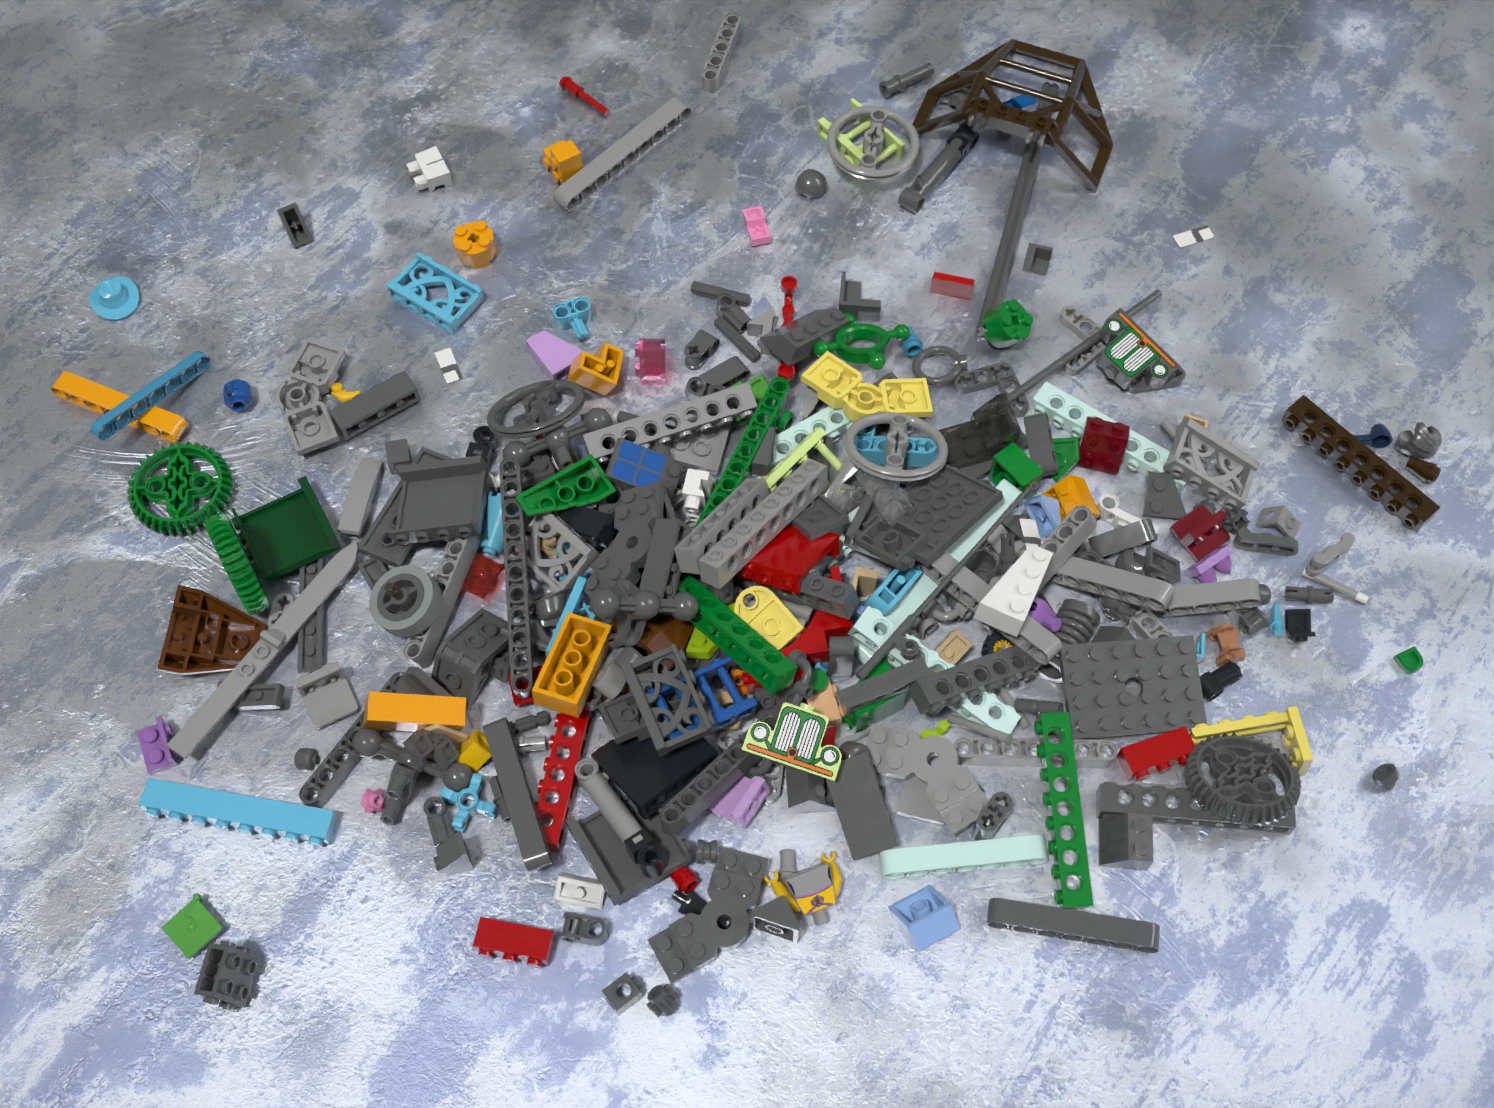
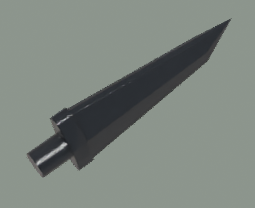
[671,890,749,936]

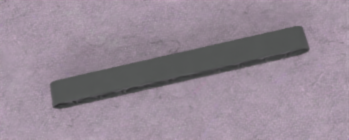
[499,457,534,699]

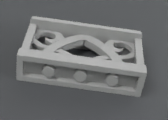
[1163,418,1260,509]
[500,511,600,596]

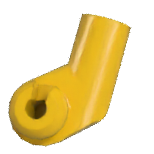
[331,383,361,403]

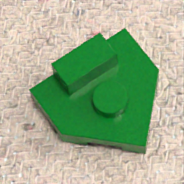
[1051,437,1080,482]

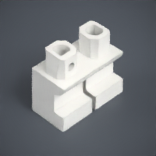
[406,146,453,193]
[682,469,714,522]

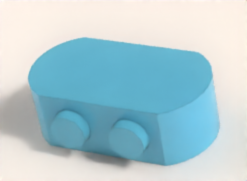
[864,564,923,616]

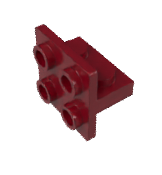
[1170,504,1230,562]

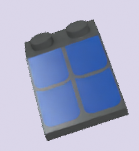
[605,437,683,502]

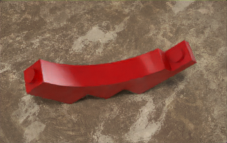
[741,566,852,694]

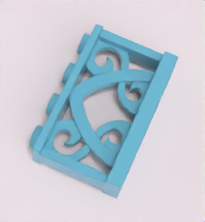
[386,253,484,335]

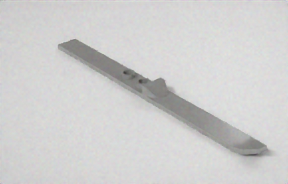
[166,541,359,760]

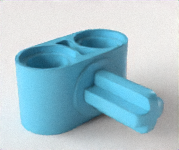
[552,297,592,340]

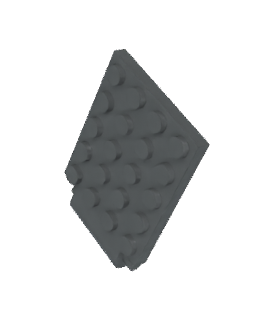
[854,463,1004,571]

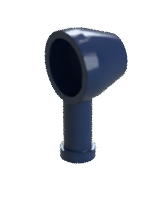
[1352,424,1393,448]

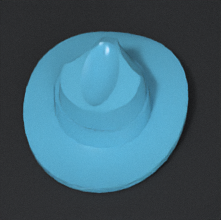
[89,276,140,321]

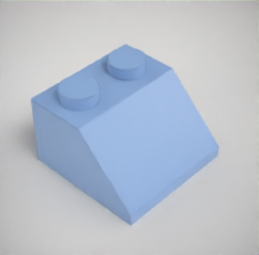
[888,885,960,952]

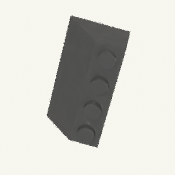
[759,308,851,366]

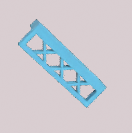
[546,576,596,659]

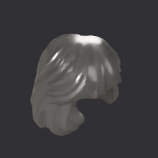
[1395,422,1442,459]

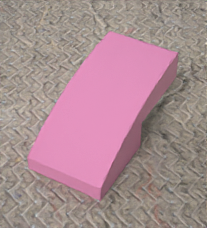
[742,206,772,246]

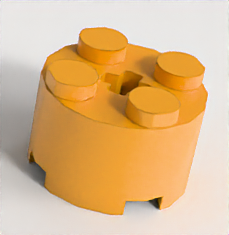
[453,220,497,269]

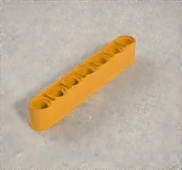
[50,371,189,443]

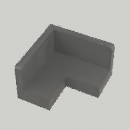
[839,271,881,322]

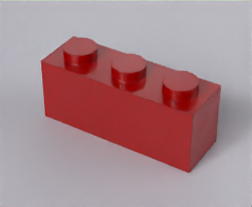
[1116,726,1195,782]
[473,917,556,968]

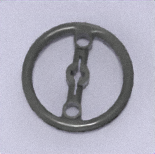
[487,380,585,439]

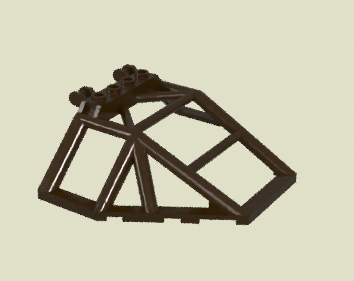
[913,39,1113,193]

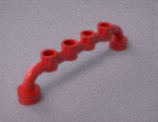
[778,276,797,381]

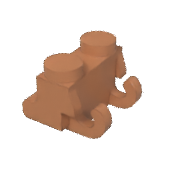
[1205,623,1246,667]

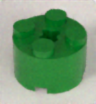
[982,299,1033,348]

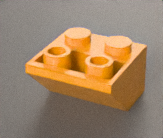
[1040,474,1101,522]

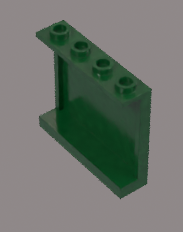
[231,476,341,583]

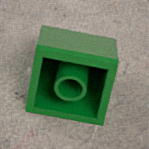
[842,658,906,733]

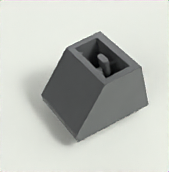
[786,765,836,813]

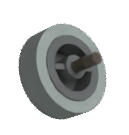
[369,565,442,637]

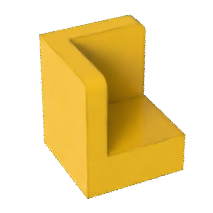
[456,729,491,772]

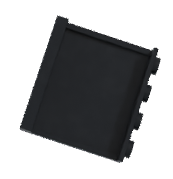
[591,723,719,820]

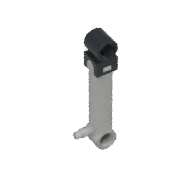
[575,758,665,878]

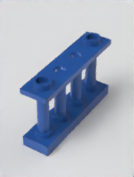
[647,656,758,751]

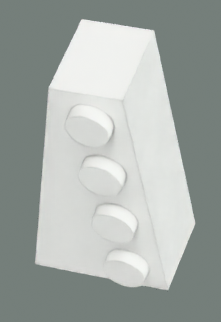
[973,544,1053,637]

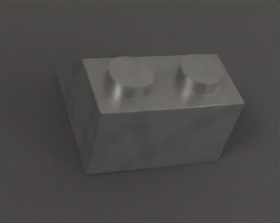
[1098,813,1153,871]

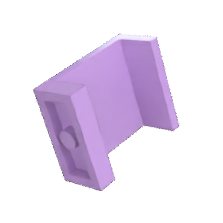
[704,773,770,829]

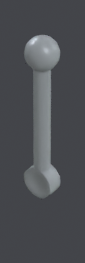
[1135,781,1184,790]

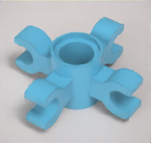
[439,773,498,833]

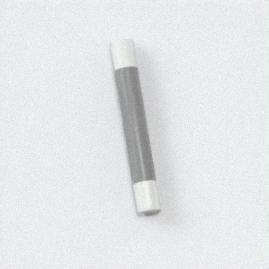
[1301,567,1369,604]

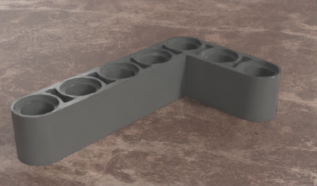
[823,573,854,677]

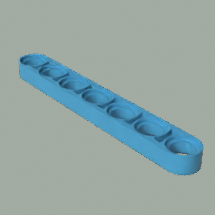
[91,351,210,440]

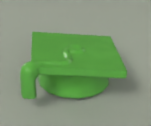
[161,893,223,959]

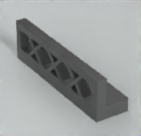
[835,657,935,716]

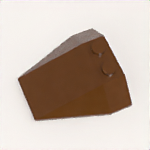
[157,585,266,675]

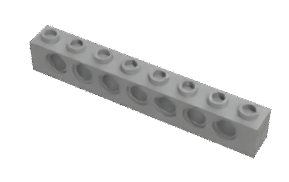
[582,382,757,465]
[699,458,828,589]

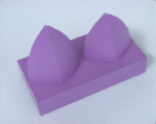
[1186,544,1234,583]

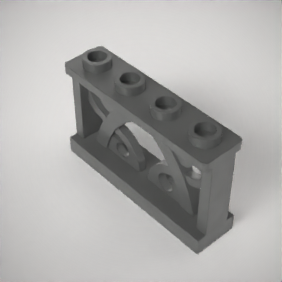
[621,643,715,757]

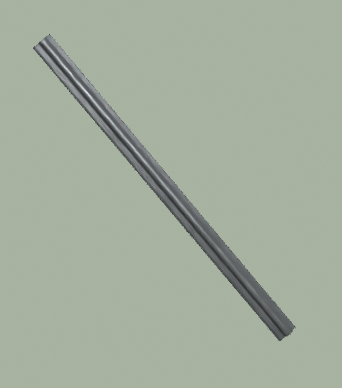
[976,82,1059,338]

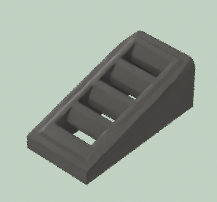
[751,427,775,476]

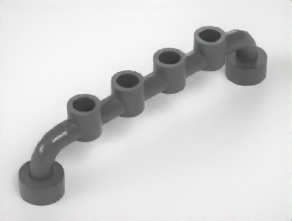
[743,649,814,778]

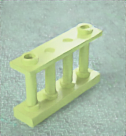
[817,98,905,181]
[763,427,842,495]

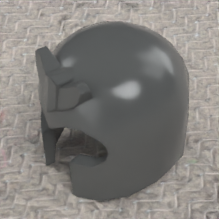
[964,549,1000,584]

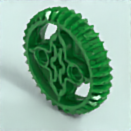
[127,441,234,536]
[205,512,270,615]

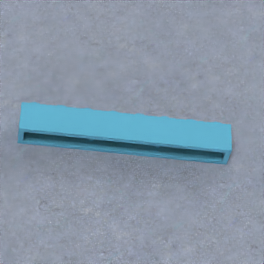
[139,778,339,847]

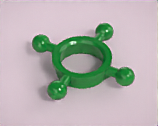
[813,312,910,370]

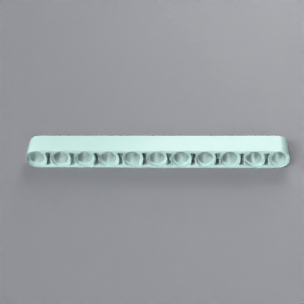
[854,479,1022,665]

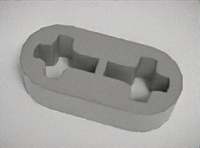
[268,593,294,628]

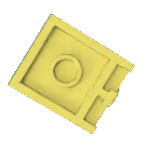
[1190,706,1313,776]

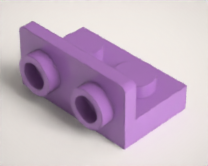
[137,717,179,776]

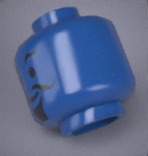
[223,379,252,412]

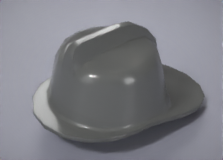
[530,586,574,627]

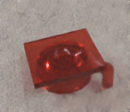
[461,552,505,600]

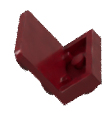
[1076,416,1130,475]

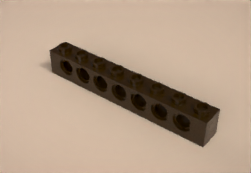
[1281,395,1441,533]

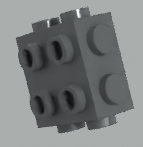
[194,940,260,1011]

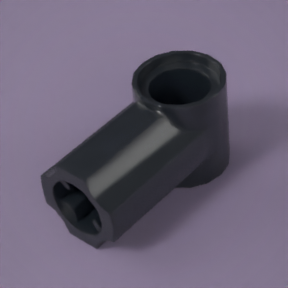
[1200,661,1243,702]

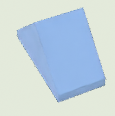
[1022,495,1061,538]

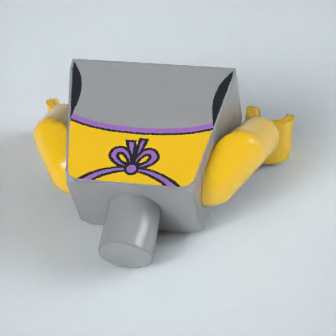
[764,851,842,925]

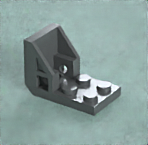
[431,608,509,708]

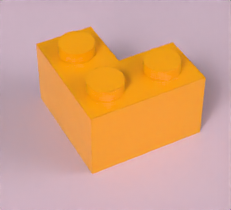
[542,140,583,185]
[568,342,624,396]

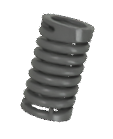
[1036,598,1100,683]

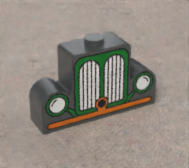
[1096,308,1181,389]

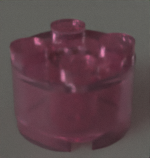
[635,338,665,381]

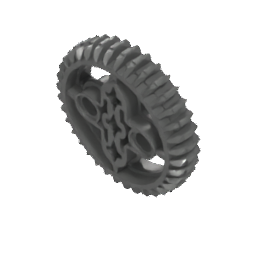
[1184,733,1301,827]

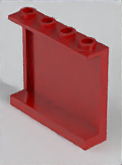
[735,523,840,595]

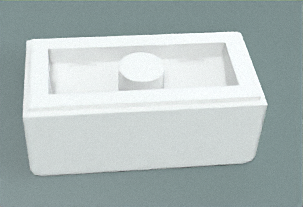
[554,872,606,910]

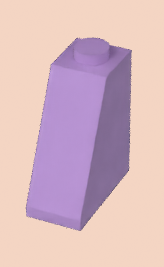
[526,330,586,380]

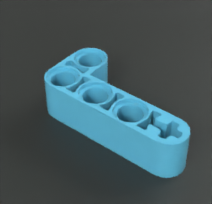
[854,425,938,467]

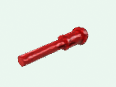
[559,76,610,116]

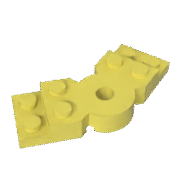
[800,351,933,424]

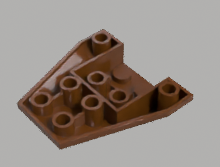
[599,614,695,671]

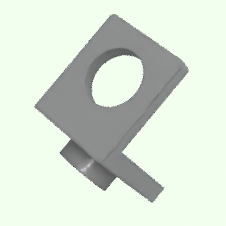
[1256,505,1301,539]

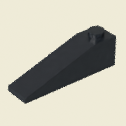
[554,506,617,548]

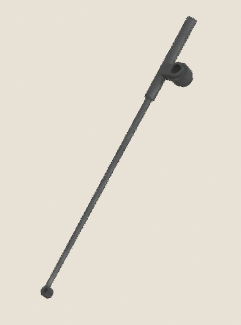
[856,482,1039,681]

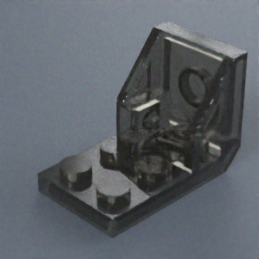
[928,393,1021,469]

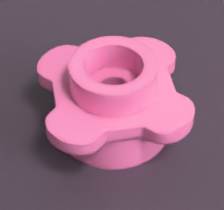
[361,788,384,813]

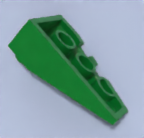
[515,454,616,517]

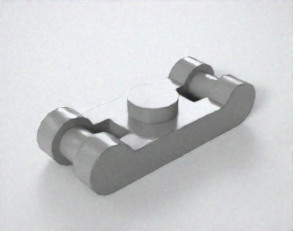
[1305,533,1355,577]

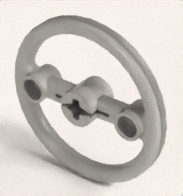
[827,106,920,181]
[844,412,948,482]

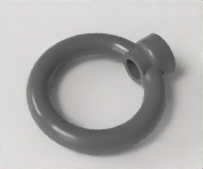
[912,346,968,386]

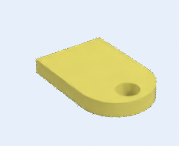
[734,586,806,651]

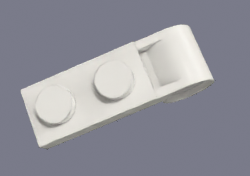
[1097,493,1159,545]

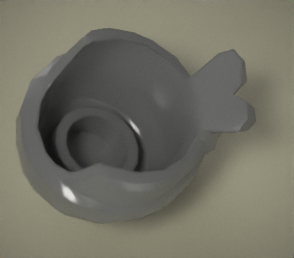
[1115,549,1145,575]
[1098,595,1136,625]

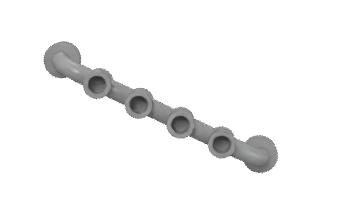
[923,540,1027,621]

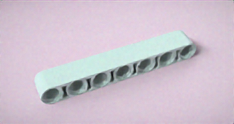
[879,835,1049,880]

